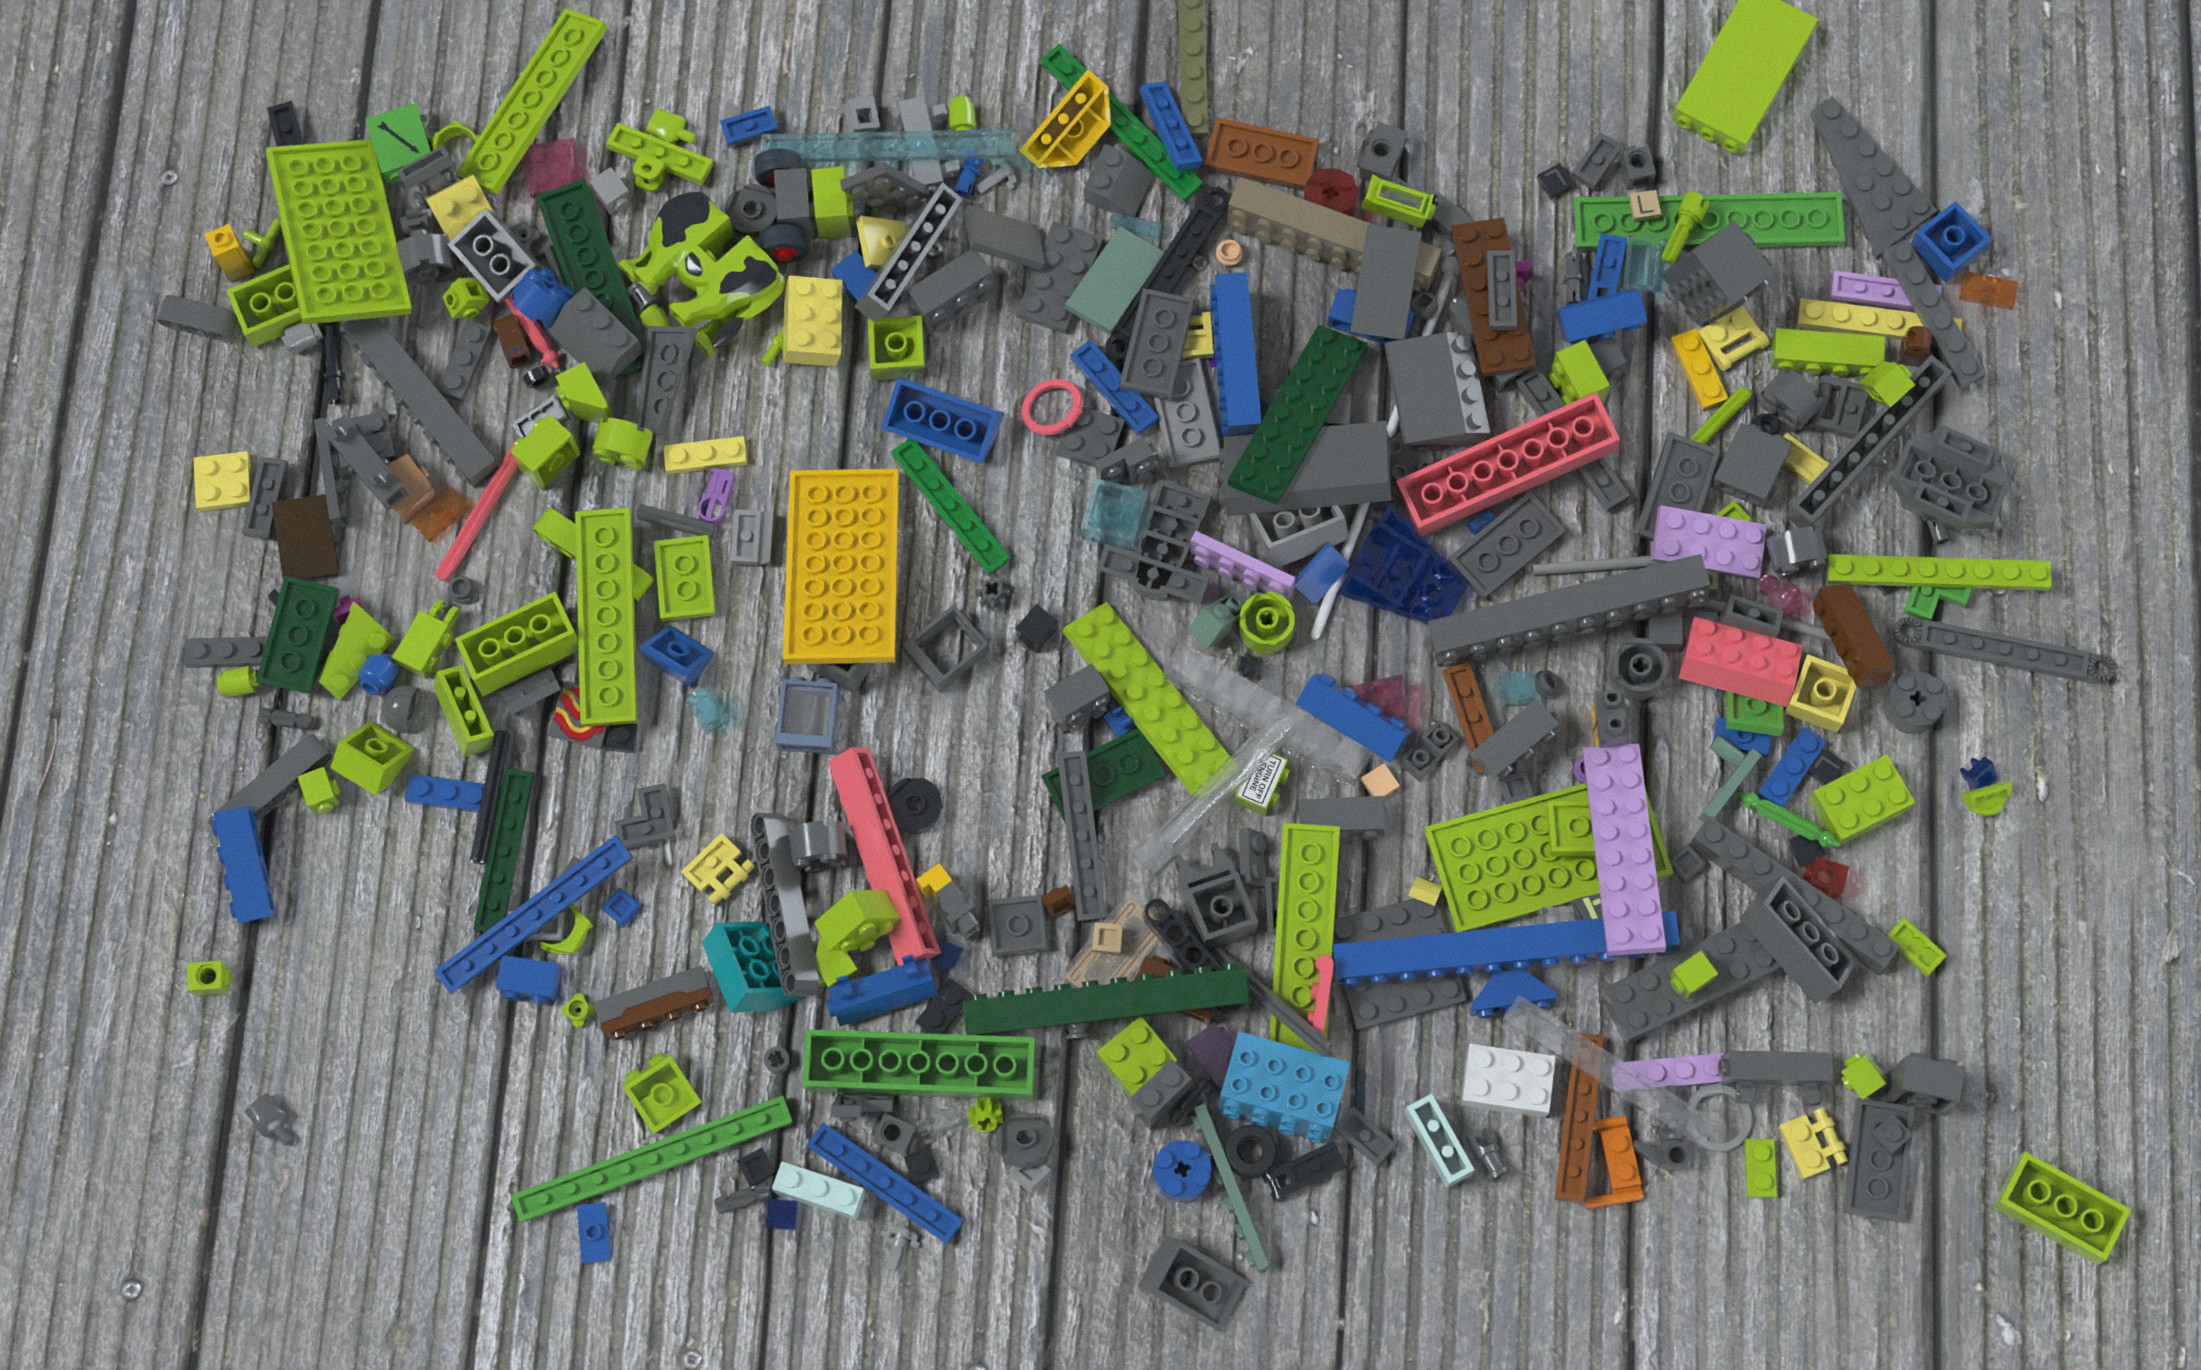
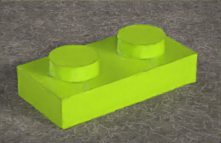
[1744,1139,1777,1198]

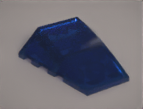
[1335,503,1470,625]

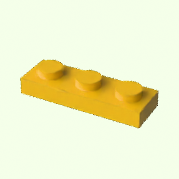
[1670,328,1729,411]

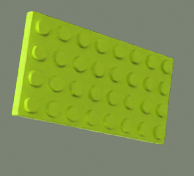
[266,139,412,325]
[1424,783,1673,932]

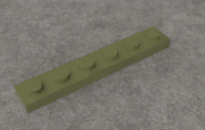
[1178,0,1208,138]

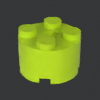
[592,418,653,471]
[1239,592,1295,655]

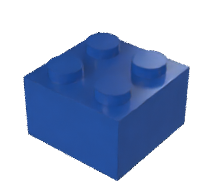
[1910,201,1992,283]

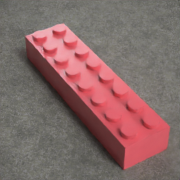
[1396,392,1620,538]

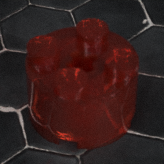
[1304,168,1358,217]

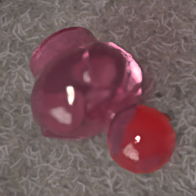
[1759,575,1801,617]

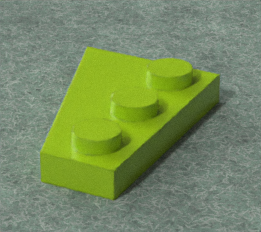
[317,602,395,700]

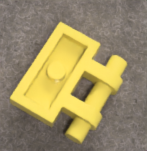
[681,833,755,906]
[1778,1107,1848,1180]

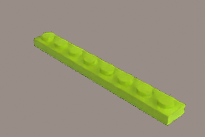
[1826,554,2052,591]

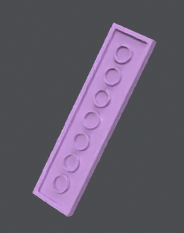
[1582,743,1666,956]

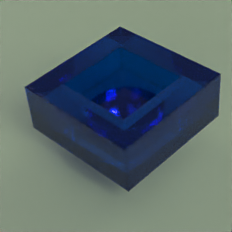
[766,1199,799,1231]

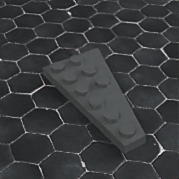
[1810,96,1937,260]

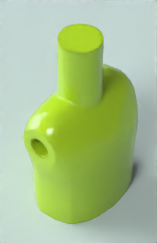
[646,108,697,145]

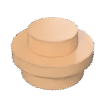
[1216,240,1243,266]

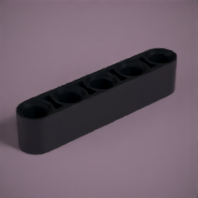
[1142,899,1242,1014]

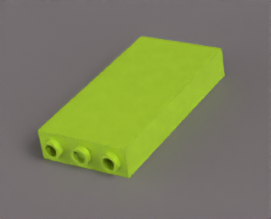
[1672,0,1818,156]

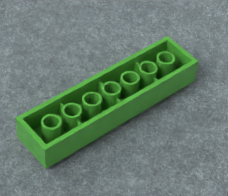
[802,1029,1036,1100]

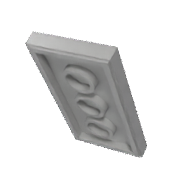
[1153,357,1221,470]

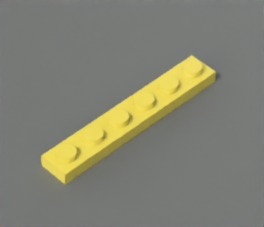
[1796,298,1962,345]

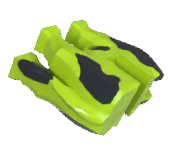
[618,192,785,359]

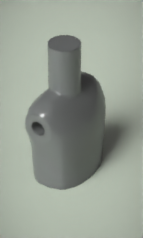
[244,1093,294,1146]

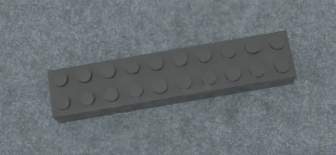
[1428,554,1710,668]

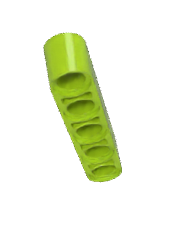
[532,507,654,602]

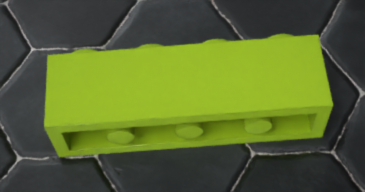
[1771,328,1885,378]

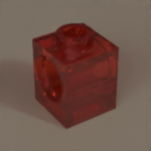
[1802,857,1850,899]

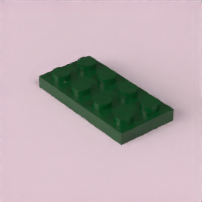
[256,576,340,695]
[1041,728,1166,825]

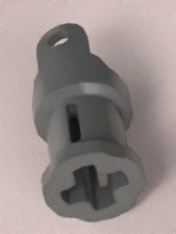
[1466,1127,1511,1182]

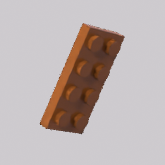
[1204,117,1319,190]

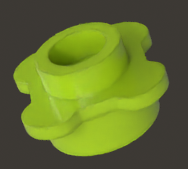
[561,993,596,1027]

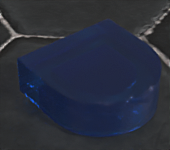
[931,938,964,972]

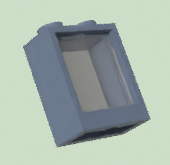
[775,676,840,754]

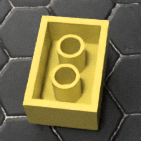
[783,276,842,367]

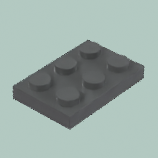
[840,162,930,214]

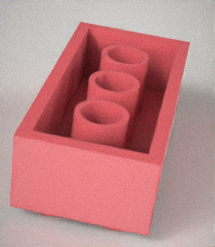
[1678,617,1803,707]

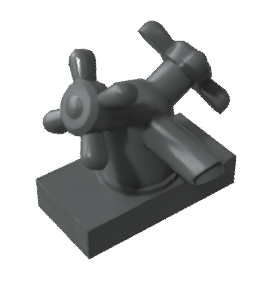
[397,145,461,209]

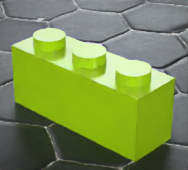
[433,664,494,757]

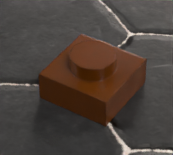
[1041,885,1076,919]

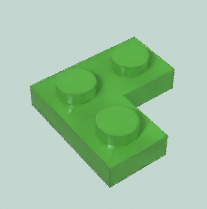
[1903,587,1972,621]

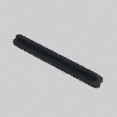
[470,730,511,865]

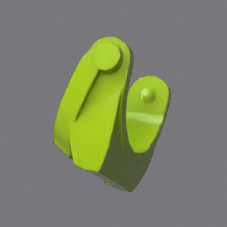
[428,120,479,171]
[539,904,593,955]

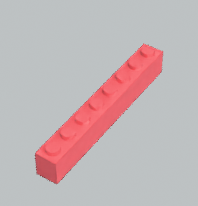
[828,747,941,966]

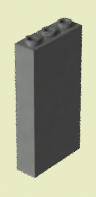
[1219,421,1391,516]

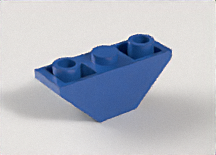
[1469,970,1557,1019]

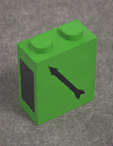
[365,103,432,184]

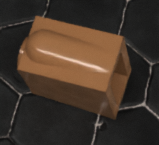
[387,454,437,524]

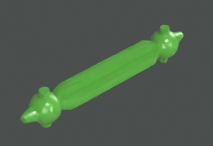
[1738,792,1841,848]

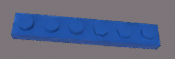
[806,1122,964,1245]

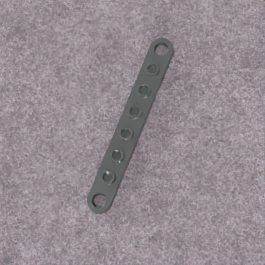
[1892,617,2116,684]

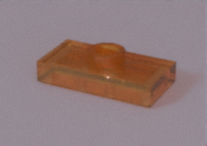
[410,486,471,543]

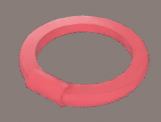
[1022,379,1083,435]

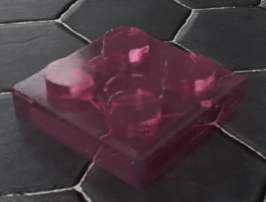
[524,138,582,199]

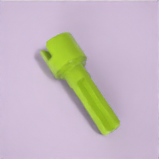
[1661,191,1710,265]

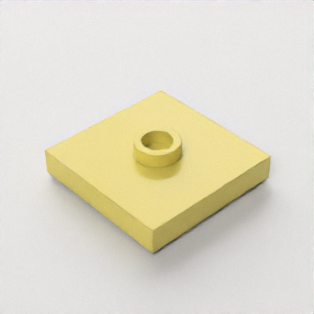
[856,216,906,270]

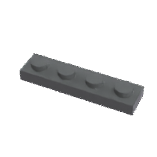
[314,418,349,529]

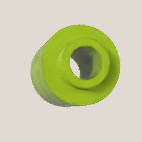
[948,96,976,138]
[217,665,261,697]

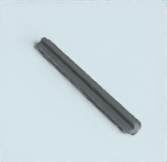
[1209,947,1333,1057]

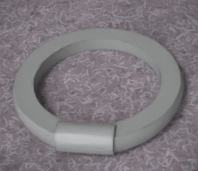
[1684,1082,1753,1152]

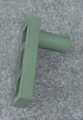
[1697,734,1762,823]

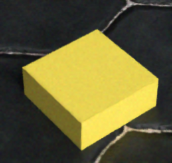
[1408,876,1442,906]

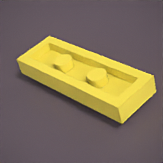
[663,436,747,475]

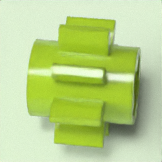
[968,1097,1003,1133]

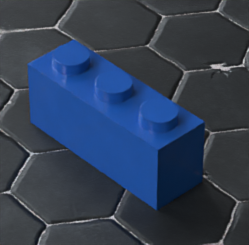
[1327,288,1415,345]

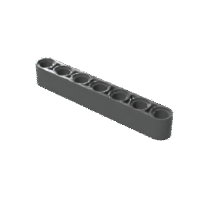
[750,812,819,996]

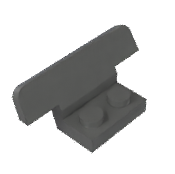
[472,654,574,715]

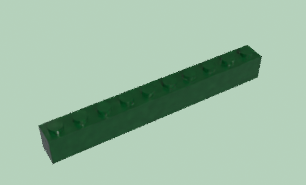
[962,963,1251,1035]

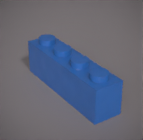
[1296,672,1412,763]
[211,805,276,923]

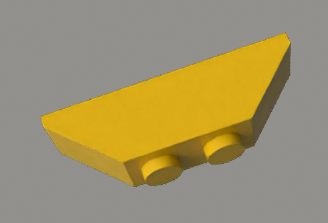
[1019,69,1111,168]

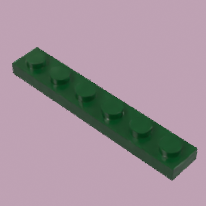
[473,768,534,933]

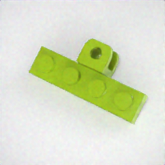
[606,123,713,193]

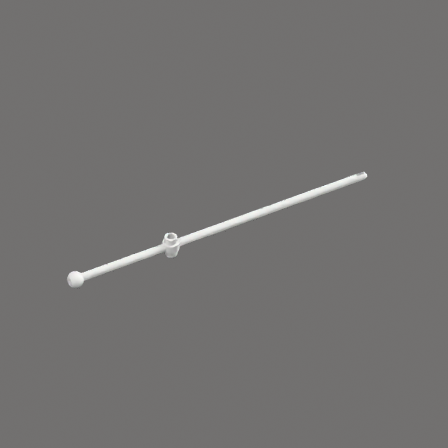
[1311,256,1460,640]

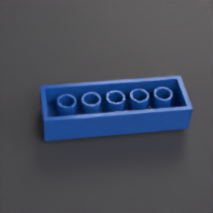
[1209,272,1261,437]

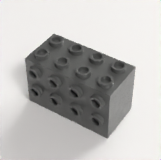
[1660,220,1774,326]

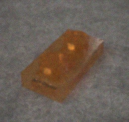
[1958,271,2018,310]

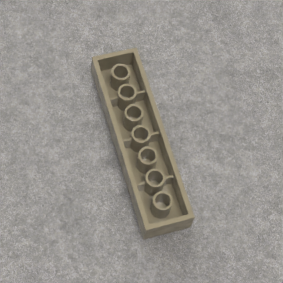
[1227,177,1441,296]

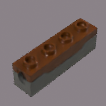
[593,965,715,1041]

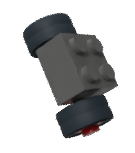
[754,149,818,263]

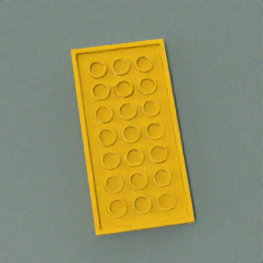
[783,469,899,664]

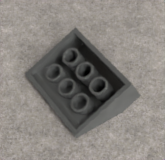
[1384,332,1490,445]

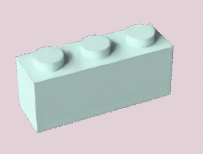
[1404,1094,1474,1189]
[772,1162,866,1221]

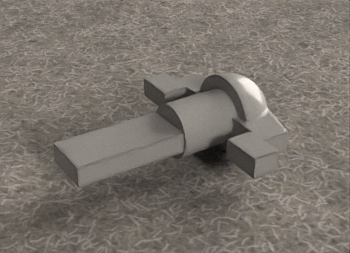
[975,157,1017,194]
[880,1225,920,1271]

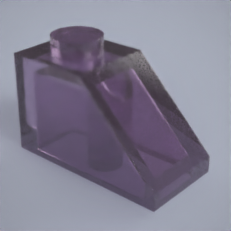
[1186,1022,1232,1093]

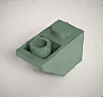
[1187,593,1243,649]

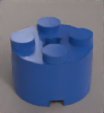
[509,267,575,328]
[1153,1140,1211,1203]

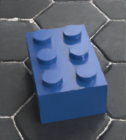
[1555,288,1647,345]

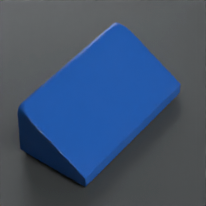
[1294,543,1350,604]

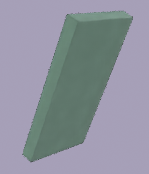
[1064,226,1164,335]

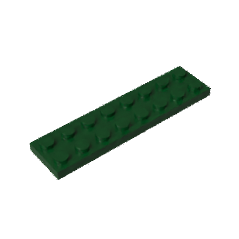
[536,178,646,380]
[1228,324,1368,505]

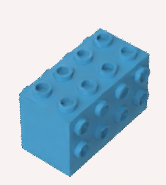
[1218,1031,1350,1144]

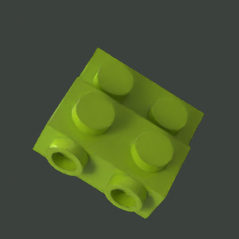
[621,1052,702,1134]

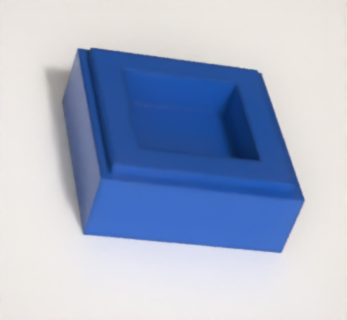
[601,888,642,928]

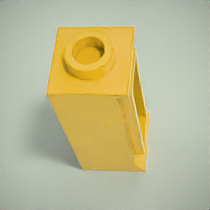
[204,224,255,282]

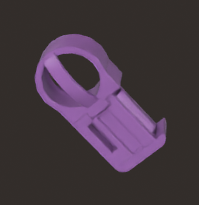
[698,468,735,525]

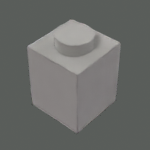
[589,167,632,216]

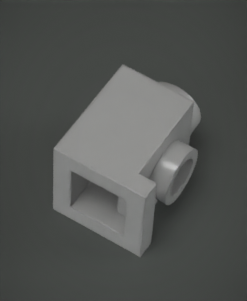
[842,97,880,140]

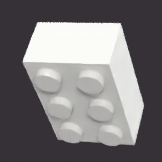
[1460,1044,1555,1118]

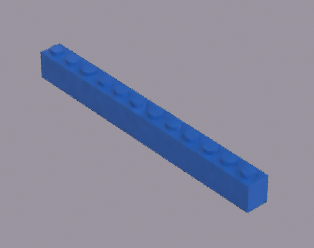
[1333,911,1680,987]

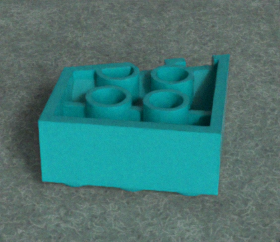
[701,921,807,1013]

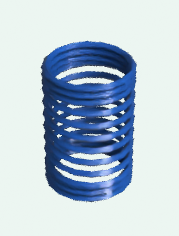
[1467,509,1495,535]

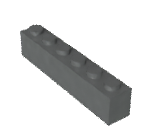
[854,182,963,323]

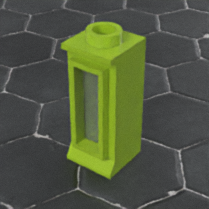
[1361,175,1436,228]

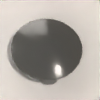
[1389,432,1434,482]

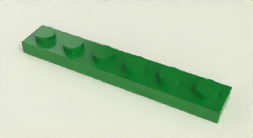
[890,439,1011,576]

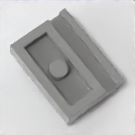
[730,509,775,566]

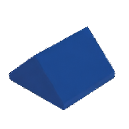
[641,625,715,688]

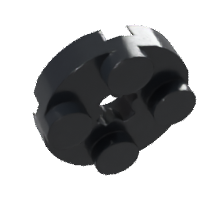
[887,777,943,835]

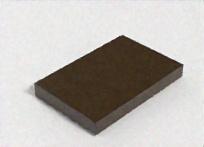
[271,494,339,580]

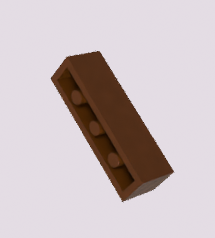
[1812,583,1896,688]

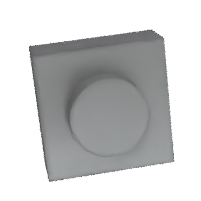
[1011,1164,1052,1194]

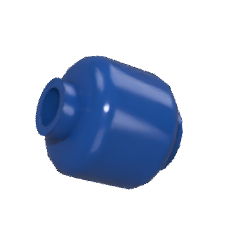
[358,654,400,695]

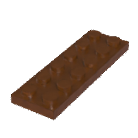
[1451,217,1536,377]

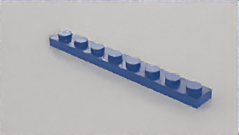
[434,835,634,994]

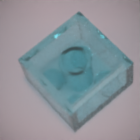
[1081,478,1148,552]

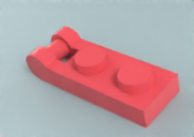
[1306,955,1334,1035]

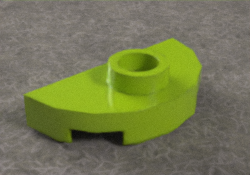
[1961,781,2012,816]

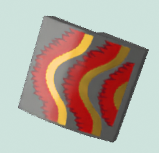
[548,681,609,750]

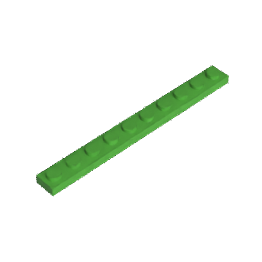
[511,1095,793,1224]

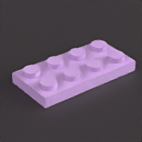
[1651,505,1767,580]
[1190,531,1295,602]

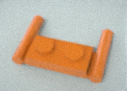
[1584,1115,1643,1210]

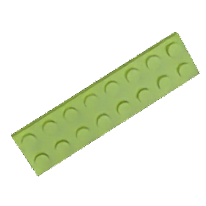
[456,8,609,195]
[575,507,638,727]
[1062,602,1241,801]
[1269,823,1340,1053]

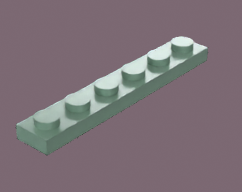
[1191,1104,1269,1273]

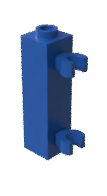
[826,954,937,1026]

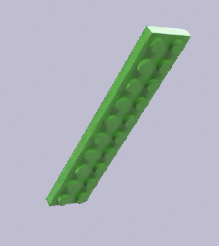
[1573,192,1845,251]

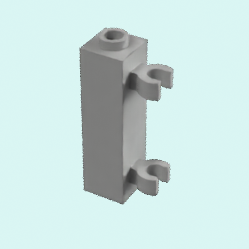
[898,96,960,194]

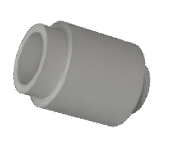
[281,322,324,354]

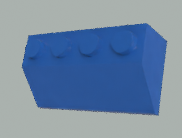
[881,377,1005,463]

